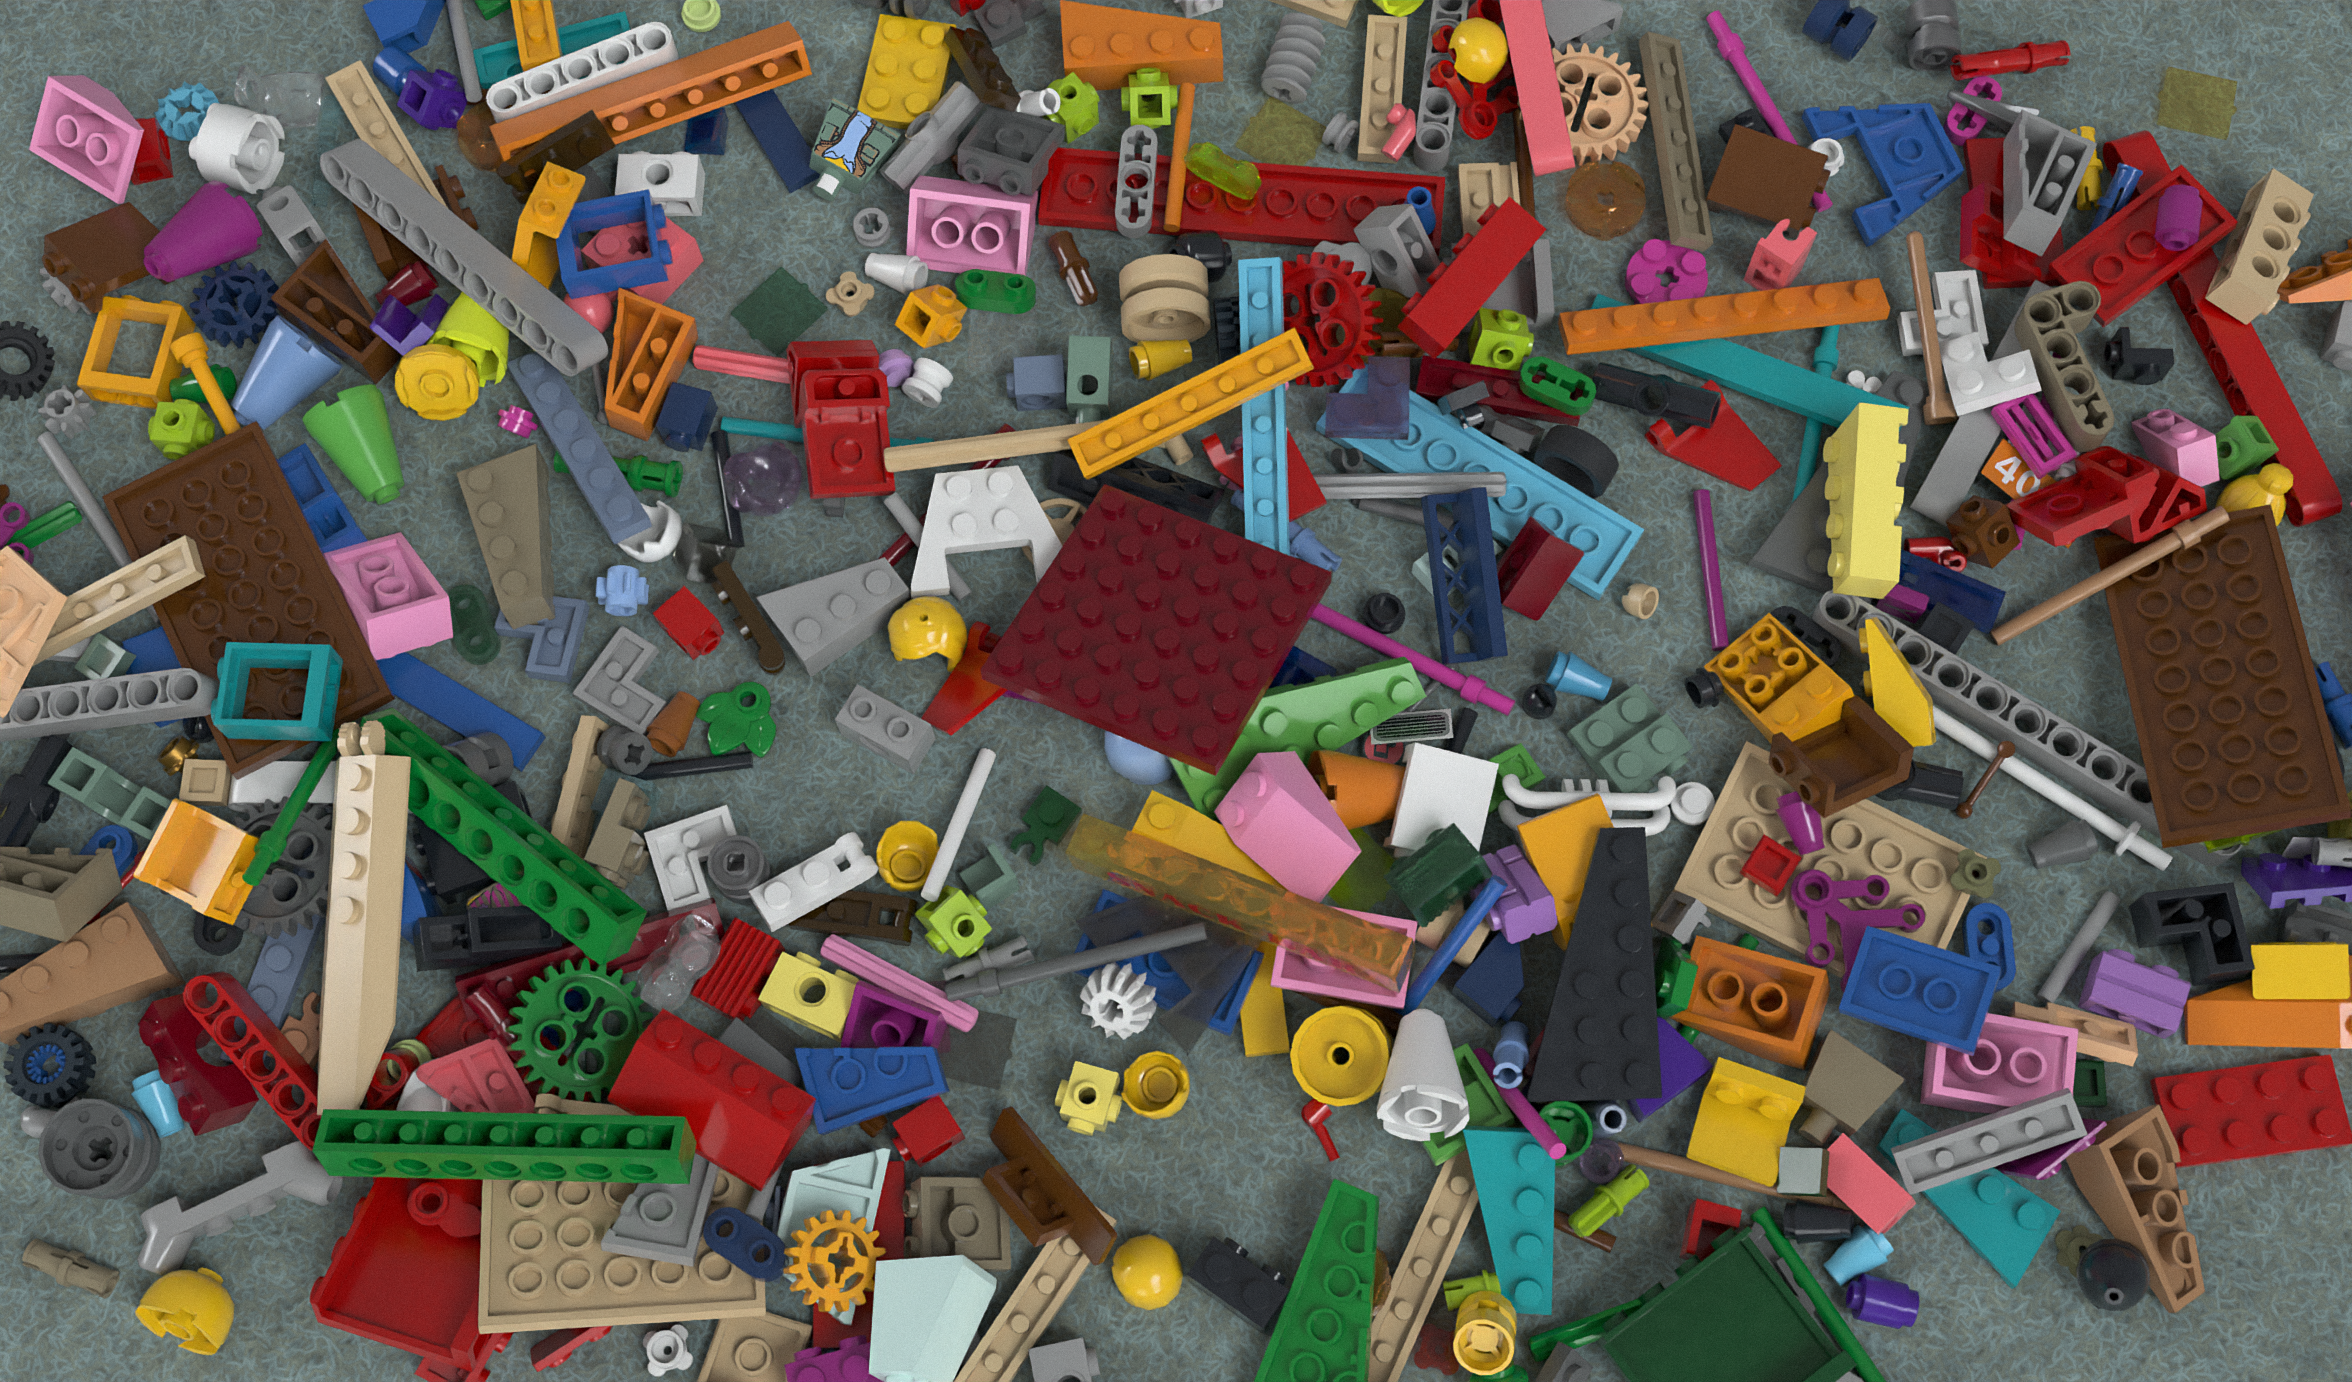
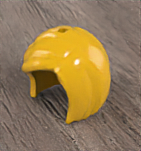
[888,596,968,672]

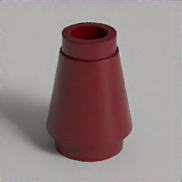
[375,259,439,307]

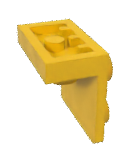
[1686,1057,1806,1187]

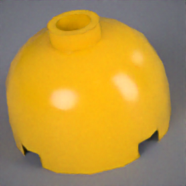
[135,1268,234,1355]

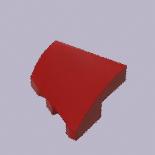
[1959,181,2042,283]

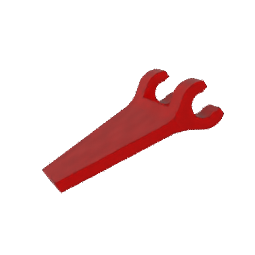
[1644,379,1782,492]
[1201,428,1327,522]
[921,621,1008,736]

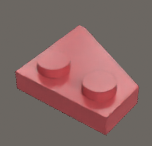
[416,1038,537,1114]

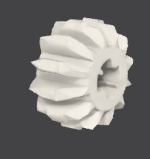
[1080,962,1157,1040]

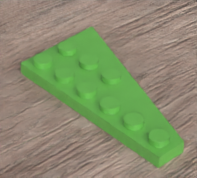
[1167,657,1427,821]

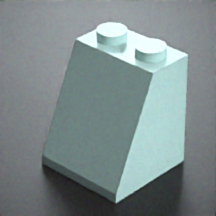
[869,1255,997,1382]

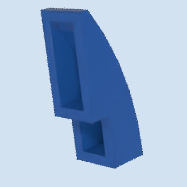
[278,443,368,553]

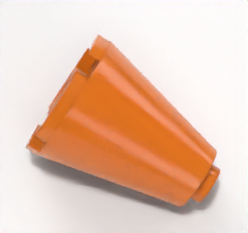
[1307,749,1406,830]

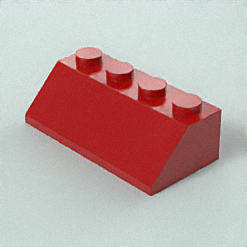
[608,1008,816,1192]

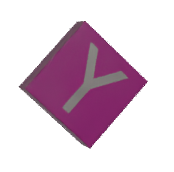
[1875,584,1930,624]

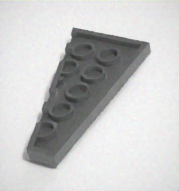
[1747,370,1929,604]

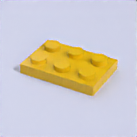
[857,14,957,130]

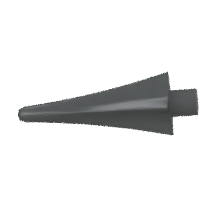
[1948,90,2041,133]

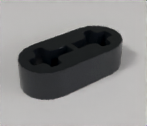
[1771,606,1841,668]

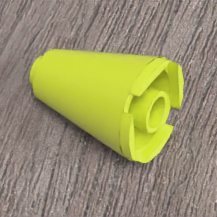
[426,292,509,387]

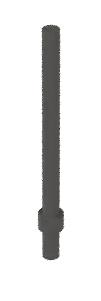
[945,922,1208,1002]

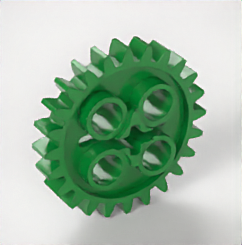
[505,958,653,1103]

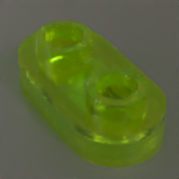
[1184,142,1262,200]

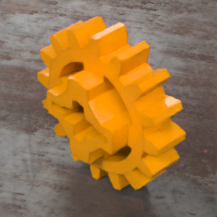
[783,1210,886,1312]

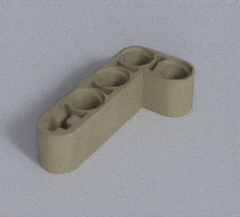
[2014,281,2115,453]

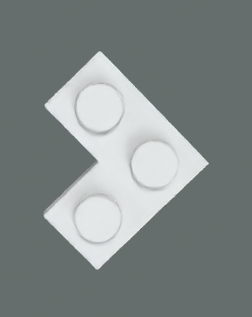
[1897,270,1989,356]
[1939,331,2042,416]
[644,805,738,911]

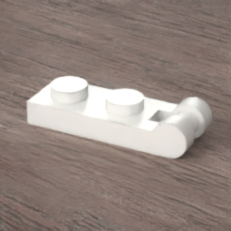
[749,832,878,932]

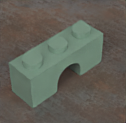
[48,747,172,843]

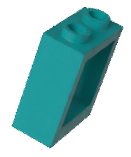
[211,642,343,741]

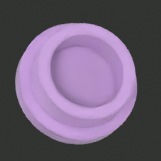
[879,349,914,387]

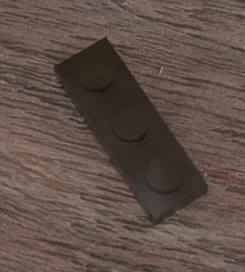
[944,26,1021,112]

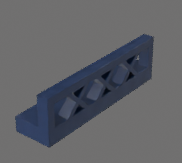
[1421,487,1508,665]

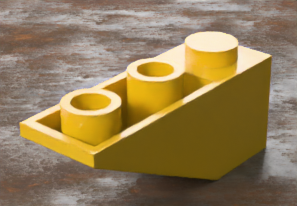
[1859,617,1936,747]

